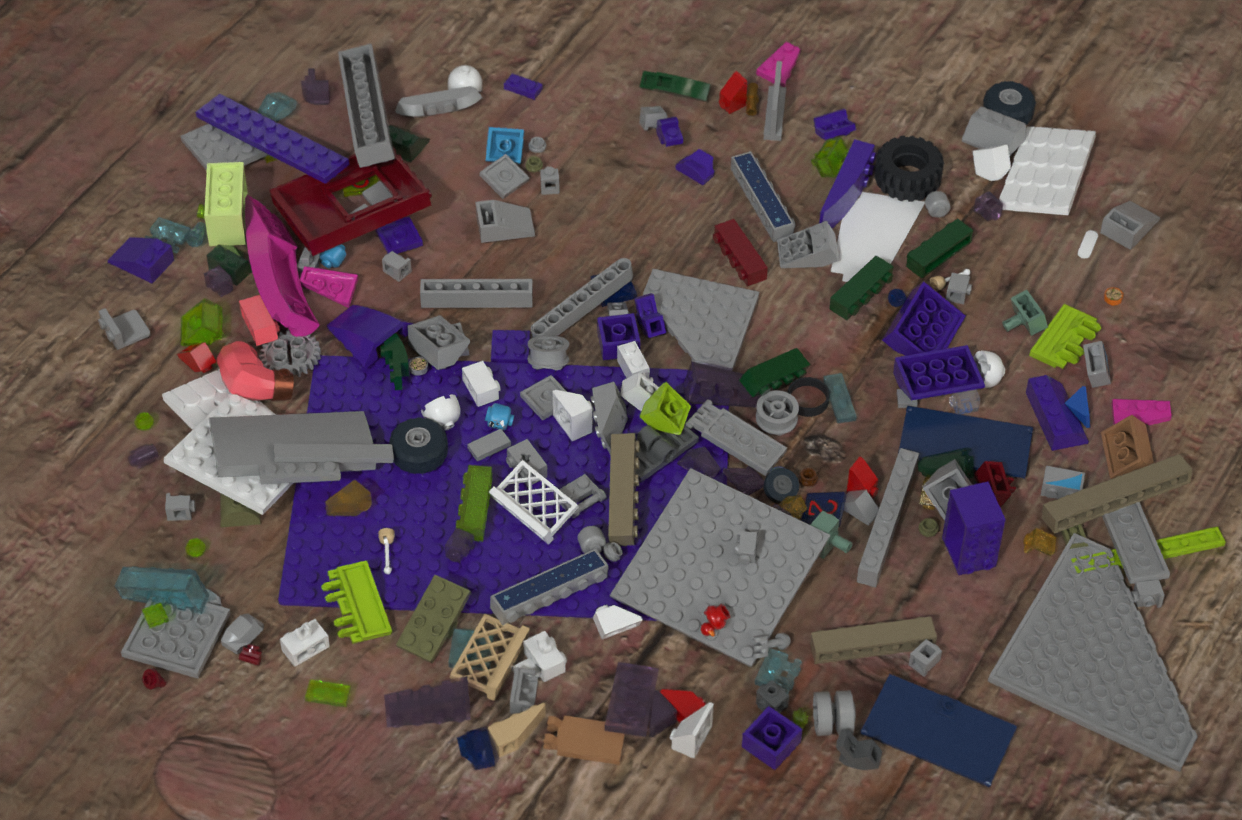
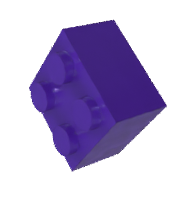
[597,313,640,360]
[742,706,802,770]

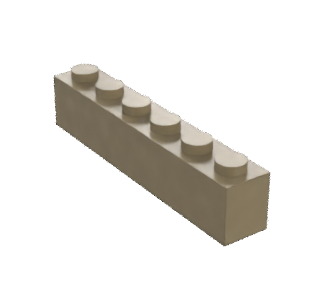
[608,433,640,546]
[810,617,937,664]

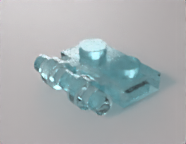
[145,217,191,253]
[755,648,802,694]

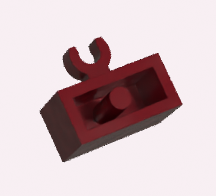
[974,461,1016,508]

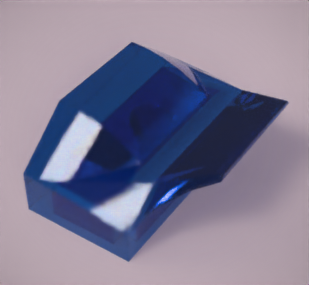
[456,727,495,771]

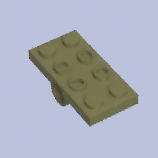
[396,575,471,664]

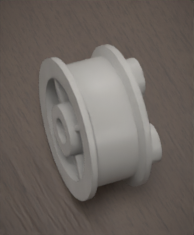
[528,335,569,370]
[756,390,799,436]

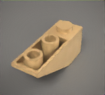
[488,703,546,758]

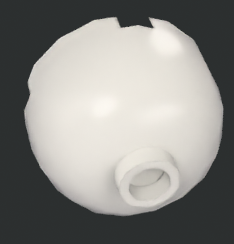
[448,65,482,92]
[973,350,1005,388]
[421,394,461,430]

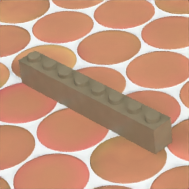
[1042,454,1192,534]

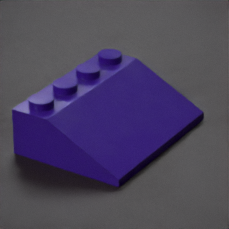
[882,281,966,356]
[893,345,985,401]

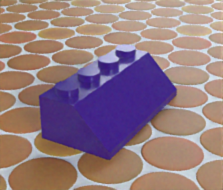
[1026,375,1089,451]

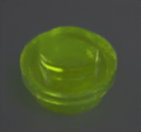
[134,412,154,431]
[185,538,206,558]
[793,708,808,729]

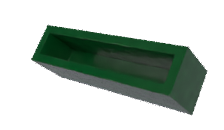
[906,218,973,279]
[829,255,894,320]
[739,348,811,397]

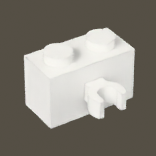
[620,372,659,411]
[280,619,330,667]
[523,631,567,682]

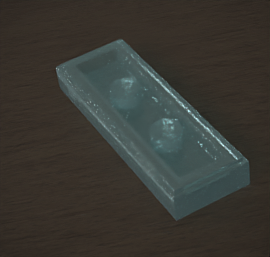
[823,373,857,423]

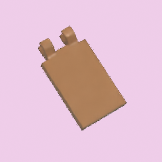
[544,716,626,765]

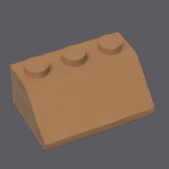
[1101,415,1154,479]

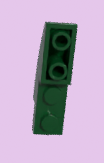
[639,71,711,102]
[381,333,409,390]

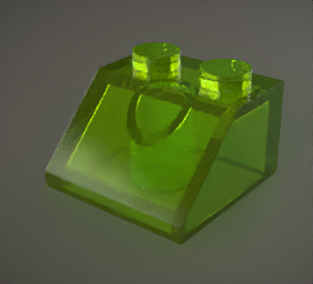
[180,298,223,347]

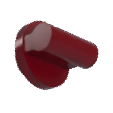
[239,644,263,666]
[142,668,167,690]

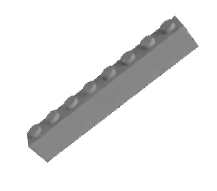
[857,448,919,588]

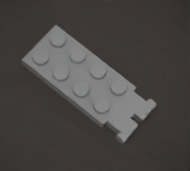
[686,399,787,476]

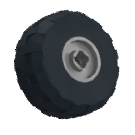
[983,81,1036,125]
[389,417,448,474]

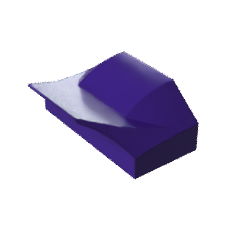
[676,149,714,186]

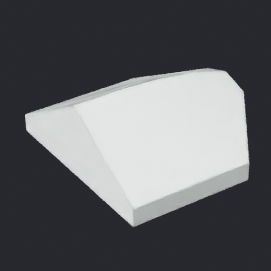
[972,144,1011,181]

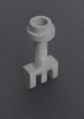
[753,633,791,658]

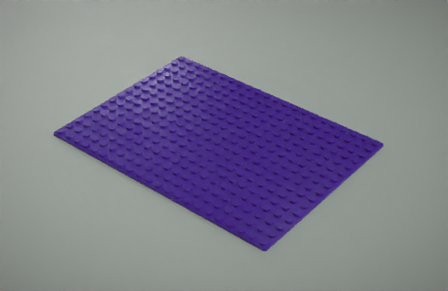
[278,355,730,621]

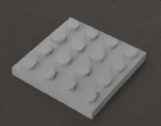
[181,124,269,171]
[121,588,231,678]

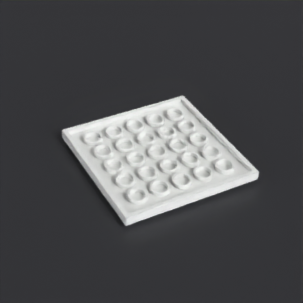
[164,393,293,515]

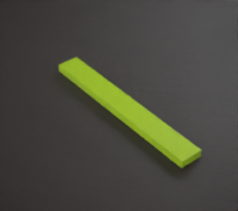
[1071,526,1225,573]

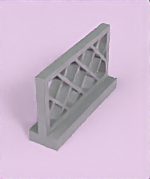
[763,61,786,141]

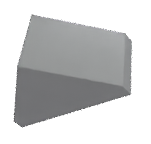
[838,490,879,526]

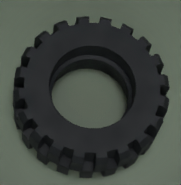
[874,135,944,202]

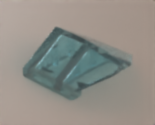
[257,92,297,123]

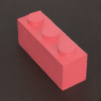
[239,295,280,346]

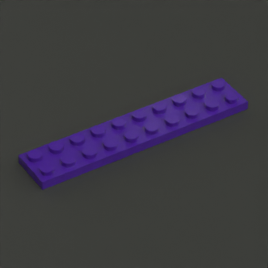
[195,94,349,184]

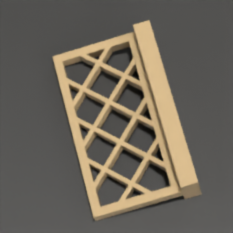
[450,614,530,701]

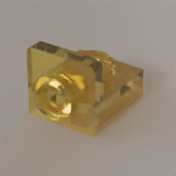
[1023,528,1056,556]

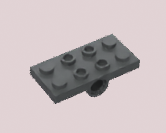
[636,425,699,482]

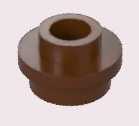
[798,468,818,487]

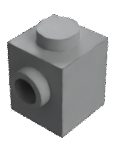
[946,273,972,304]

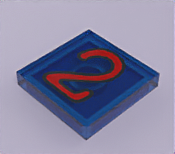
[801,492,846,527]

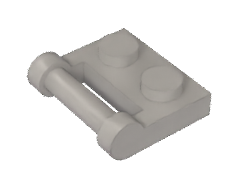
[554,474,606,518]

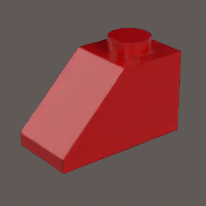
[719,71,748,114]
[177,342,217,373]
[846,457,879,498]
[659,689,706,723]

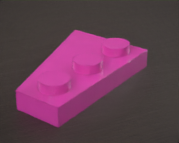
[756,41,800,87]
[300,266,358,308]
[1111,399,1171,425]

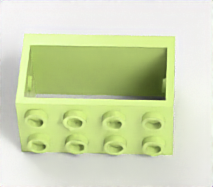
[204,162,248,246]

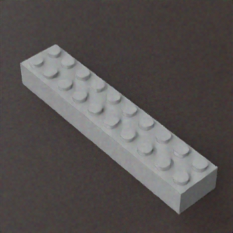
[338,44,395,168]

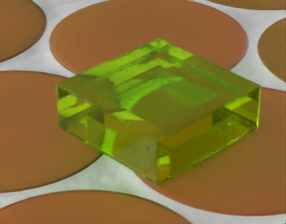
[142,602,169,629]

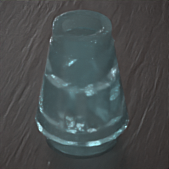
[186,222,206,247]

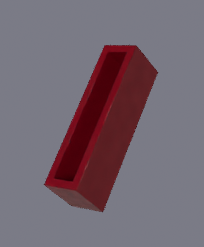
[713,219,768,287]

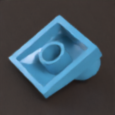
[485,127,524,164]

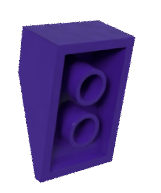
[108,237,174,284]

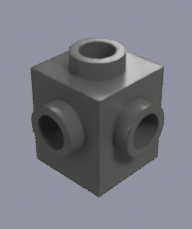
[756,680,789,713]

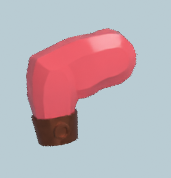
[216,341,294,401]

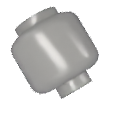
[925,191,951,218]
[577,526,606,553]

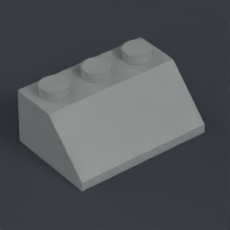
[962,106,1026,156]
[408,315,470,370]
[922,459,972,520]

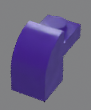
[656,117,683,147]
[634,293,666,338]

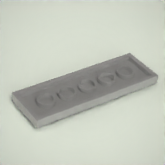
[1102,502,1170,584]

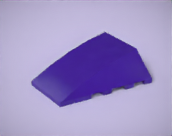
[326,305,415,369]

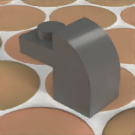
[836,729,882,770]

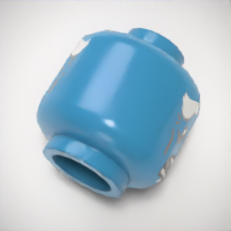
[485,403,514,431]

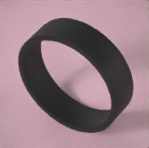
[788,377,830,417]

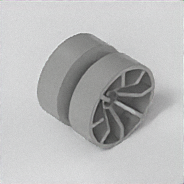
[813,690,856,736]

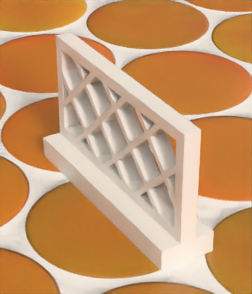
[489,460,579,545]

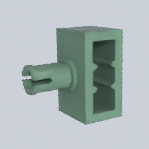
[1002,290,1048,336]
[811,510,853,559]

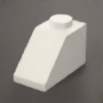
[593,605,642,640]

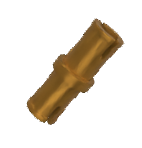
[746,82,759,116]

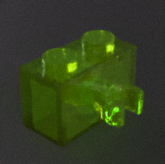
[810,137,849,178]

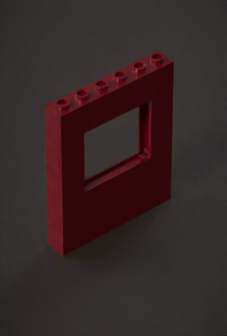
[269,146,432,256]

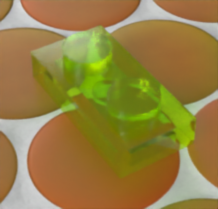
[305,679,351,707]

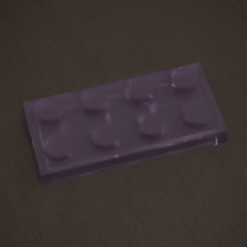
[604,662,659,737]

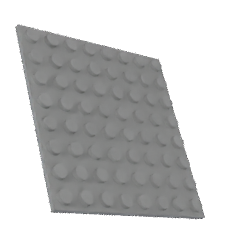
[610,468,830,668]

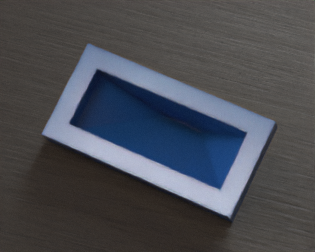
[1065,386,1090,428]

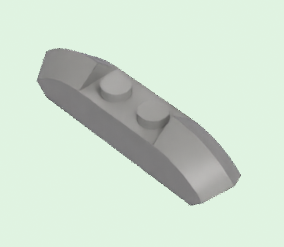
[395,86,482,117]

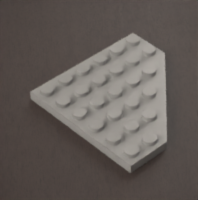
[643,269,760,374]

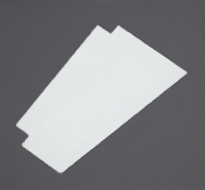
[831,192,925,282]

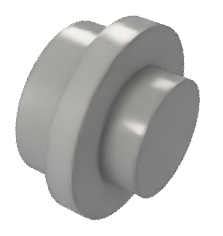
[529,137,546,153]
[604,542,622,562]

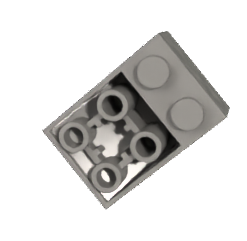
[475,200,535,243]
[1100,201,1160,250]
[777,221,839,268]
[591,382,628,455]

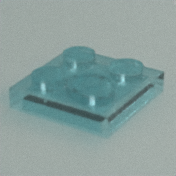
[448,629,495,670]

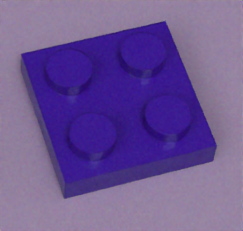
[376,217,423,254]
[491,330,530,363]

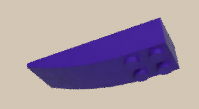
[819,139,876,228]

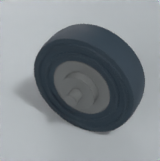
[764,468,799,504]

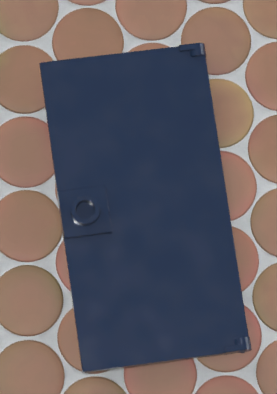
[898,405,1033,478]
[860,674,1017,788]

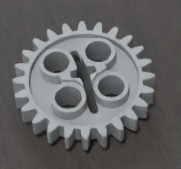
[259,330,321,377]

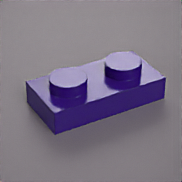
[504,73,542,100]

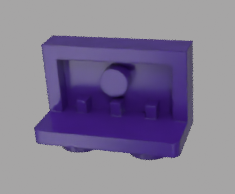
[814,109,856,140]

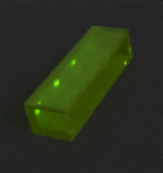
[456,465,493,542]

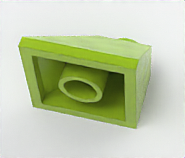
[639,382,691,435]

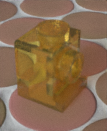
[775,495,808,519]

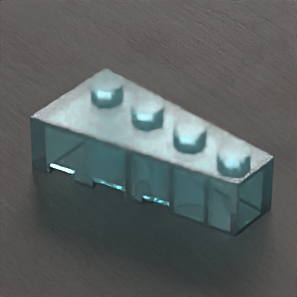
[115,566,209,615]

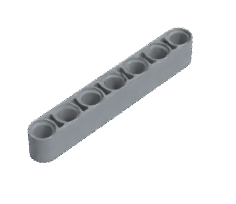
[531,258,633,338]

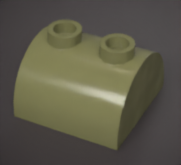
[220,493,261,528]

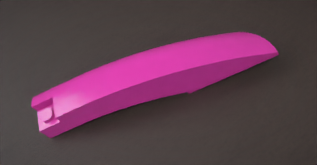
[245,195,320,337]

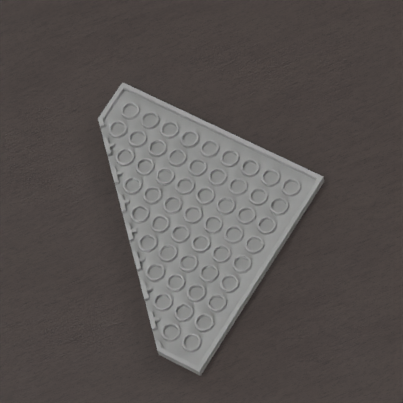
[988,533,1198,772]

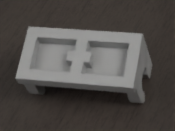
[510,667,538,714]

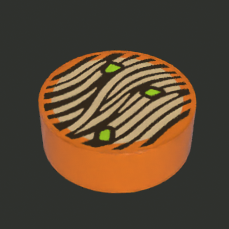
[1104,287,1123,306]

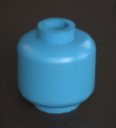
[319,244,346,269]

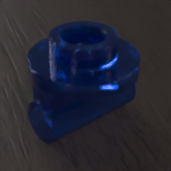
[888,288,907,307]

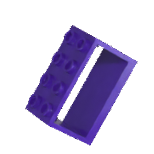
[942,482,1005,575]

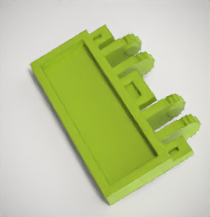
[1029,304,1101,369]
[321,560,392,644]

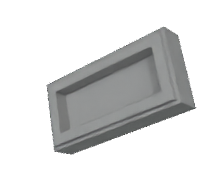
[467,429,511,461]

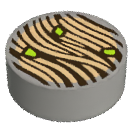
[409,357,428,376]

